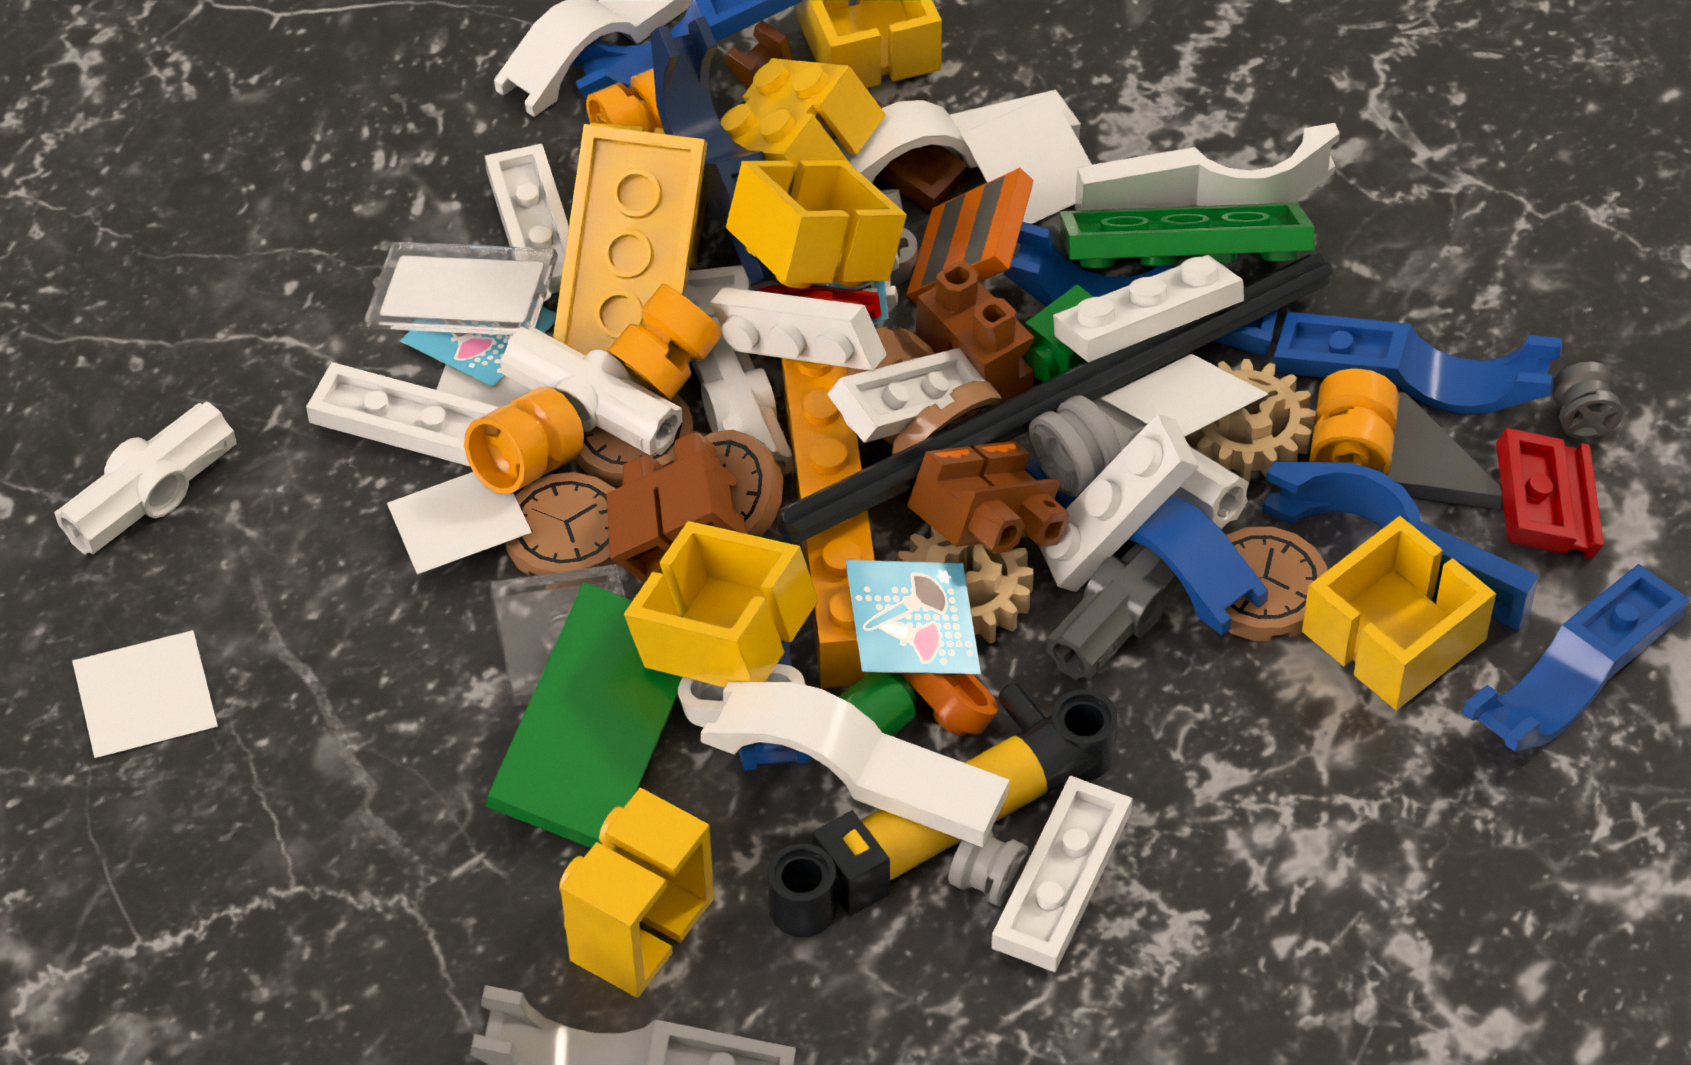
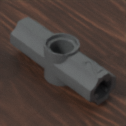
[1046,542,1180,680]

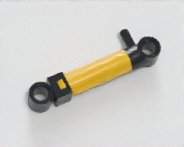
[768,683,1117,937]

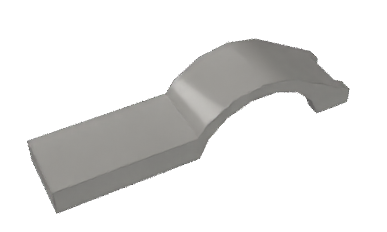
[470,985,796,1065]

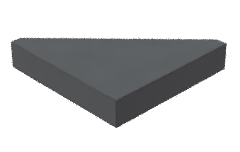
[1387,392,1503,510]

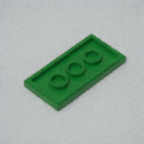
[485,581,683,848]

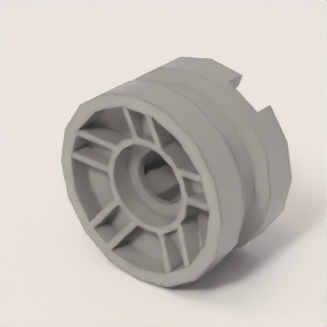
[1029,395,1121,497]

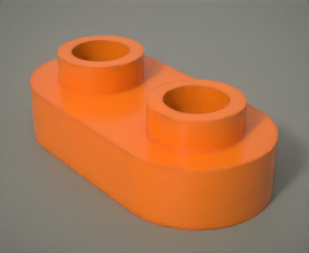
[898,673,999,736]

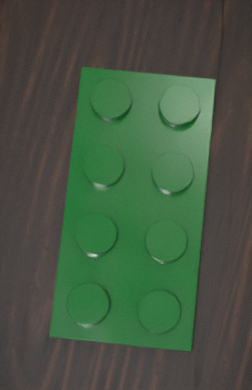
[1060,202,1314,268]

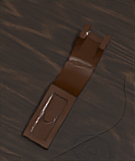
[725,20,969,213]

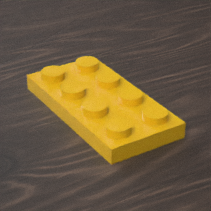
[553,124,707,379]

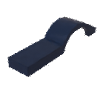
[650,16,776,286]

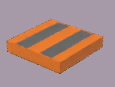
[906,168,1034,305]

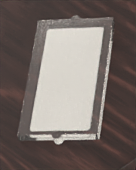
[364,242,558,335]

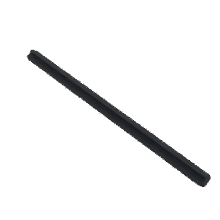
[776,252,1333,544]

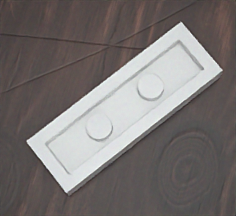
[485,144,569,297]
[1053,255,1244,362]
[710,287,887,371]
[827,348,985,443]
[306,362,500,466]
[1039,414,1199,592]
[991,776,1132,972]

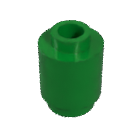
[838,672,916,737]

